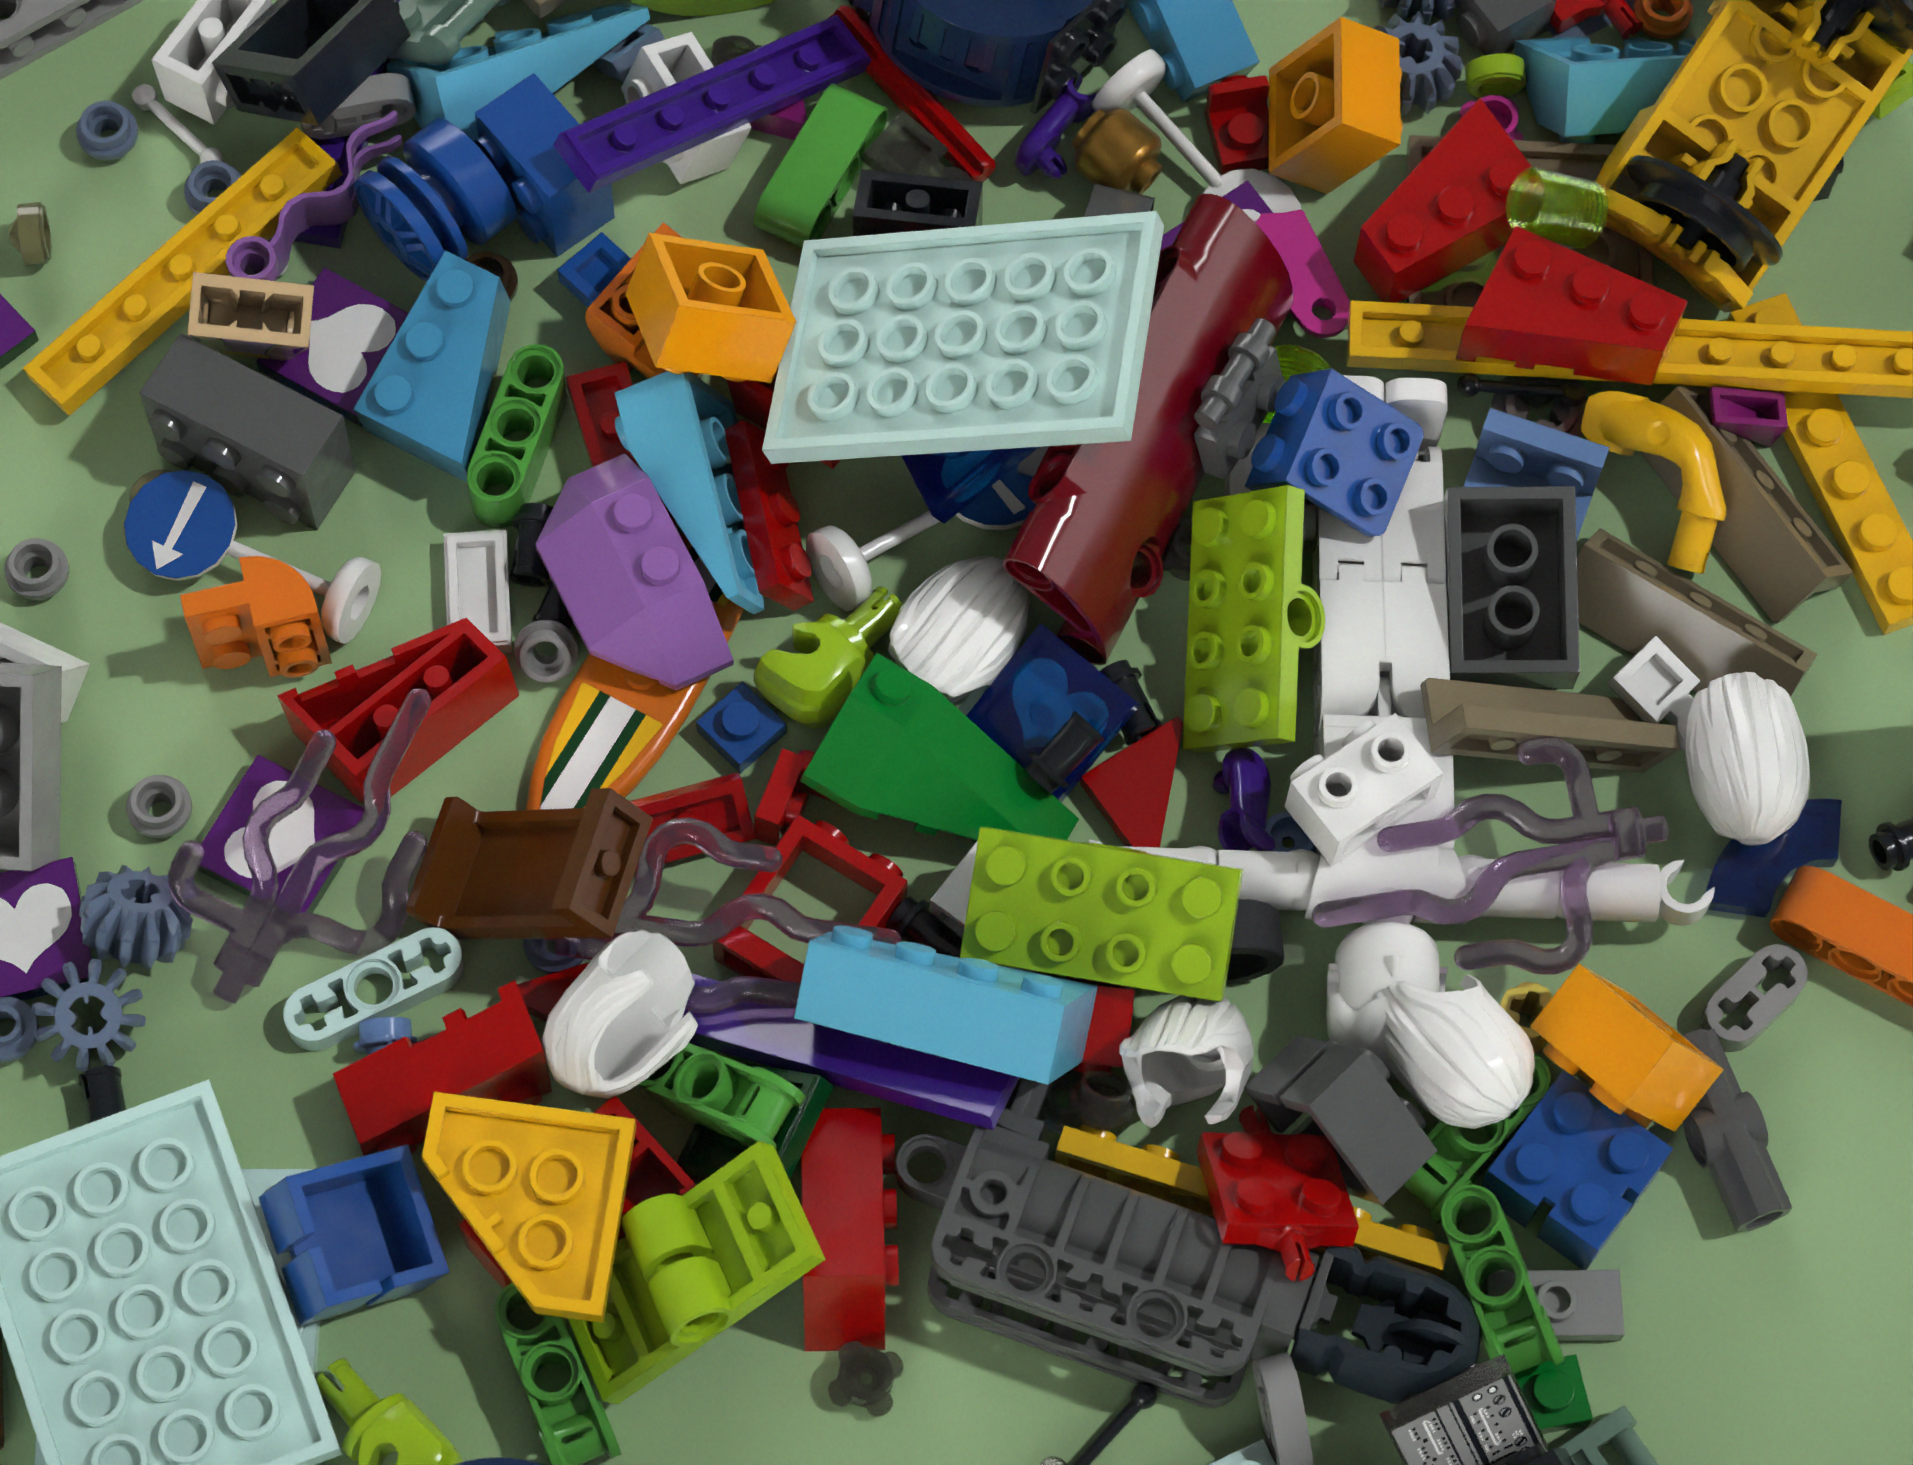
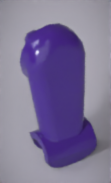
[1014,72,1097,180]
[1212,748,1275,851]

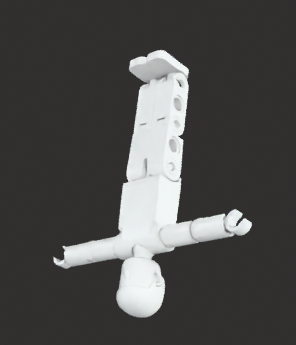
[1088,375,1715,1081]

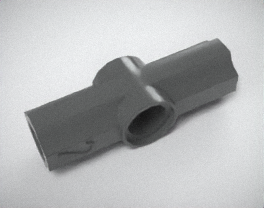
[1682,1028,1792,1232]

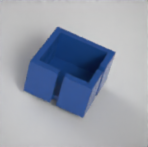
[474,73,615,257]
[1480,1070,1673,1270]
[258,1144,450,1326]

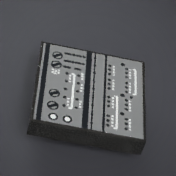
[1379,1354,1550,1465]

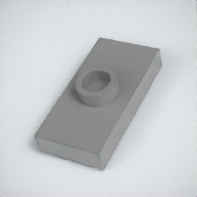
[1484,1270,1625,1341]

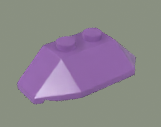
[535,453,734,691]

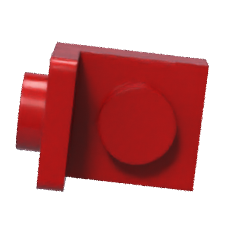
[1204,75,1270,176]
[754,748,836,846]

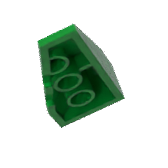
[800,653,1079,844]

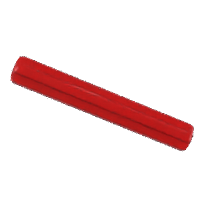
[829,5,996,182]

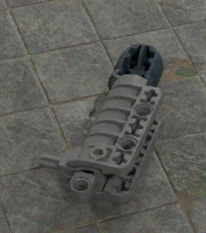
[895,1077,1480,1408]

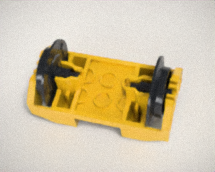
[1579,0,1913,313]

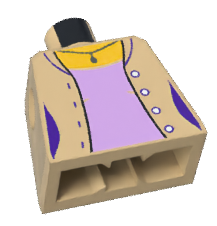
[187,272,314,360]

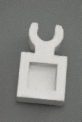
[1607,636,1700,750]

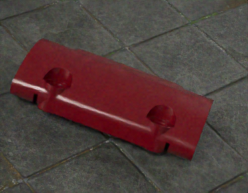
[1002,194,1293,666]

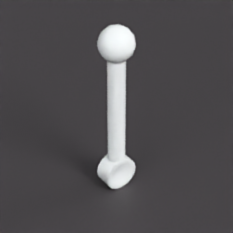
[132,84,223,164]

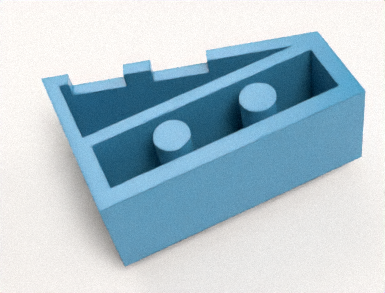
[1124,0,1260,103]
[353,250,511,482]

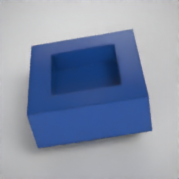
[557,232,631,308]
[696,681,787,774]

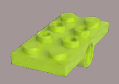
[1182,485,1325,753]
[960,827,1244,1002]
[568,1141,826,1405]

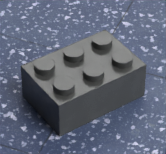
[139,333,356,530]
[1444,486,1580,689]

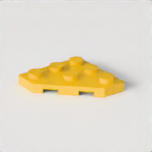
[422,1092,636,1323]

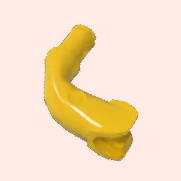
[1581,390,1726,574]

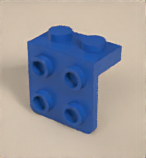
[1244,369,1424,537]

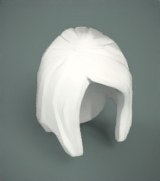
[888,556,1029,704]
[1685,672,1810,846]
[541,929,698,1099]
[1372,975,1535,1129]
[1119,995,1254,1128]

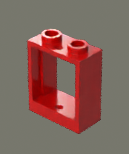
[712,814,908,1003]

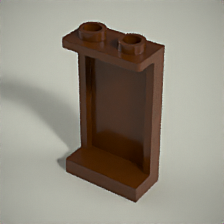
[406,788,653,939]

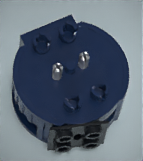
[853,0,1127,115]

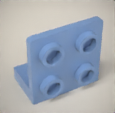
[1463,408,1610,539]

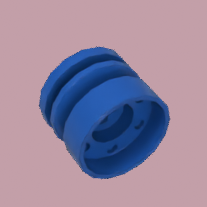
[353,117,517,282]

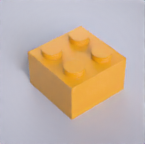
[1269,17,1403,194]
[626,233,796,383]
[1530,964,1724,1132]

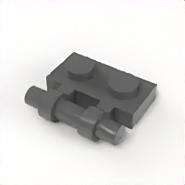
[1194,318,1286,480]

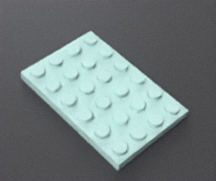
[762,211,1164,464]
[0,1079,342,1465]

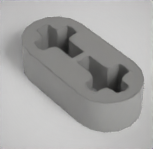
[301,73,416,139]
[1700,944,1808,1052]
[1253,1351,1314,1465]

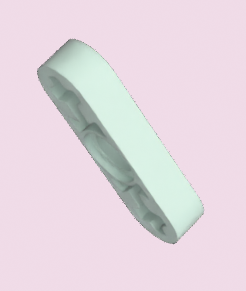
[283,927,464,1051]

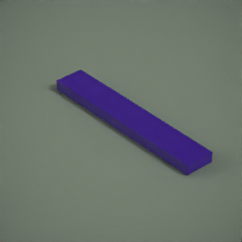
[553,15,872,193]
[682,973,1019,1130]

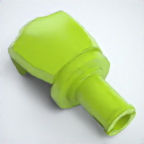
[753,586,902,729]
[316,1358,463,1465]

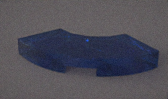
[1704,799,1842,918]

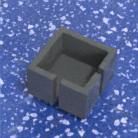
[1244,1034,1438,1205]

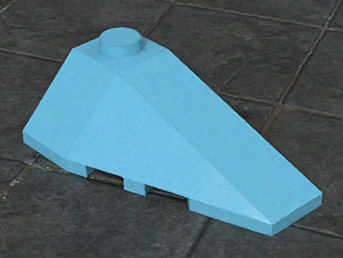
[386,2,650,142]
[1514,37,1699,144]
[615,371,765,615]

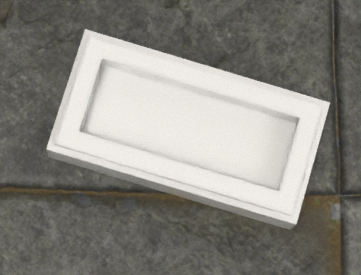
[444,530,513,654]

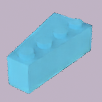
[794,926,1098,1085]

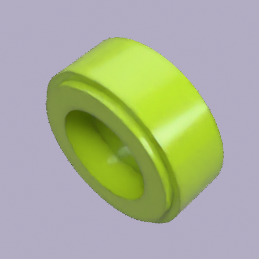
[1465,53,1526,98]

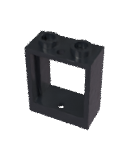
[212,0,411,126]

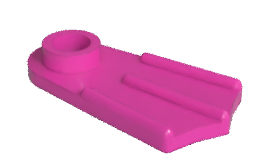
[1256,210,1350,338]

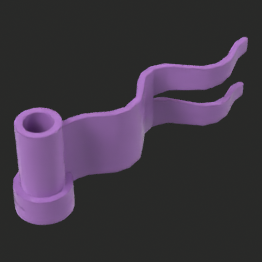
[226,111,402,281]

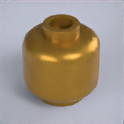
[1071,108,1163,195]

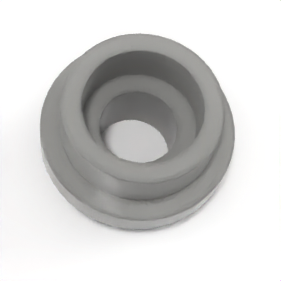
[4,538,69,600]
[514,620,578,682]
[126,775,192,839]

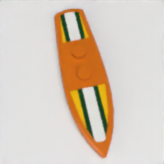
[526,523,745,810]

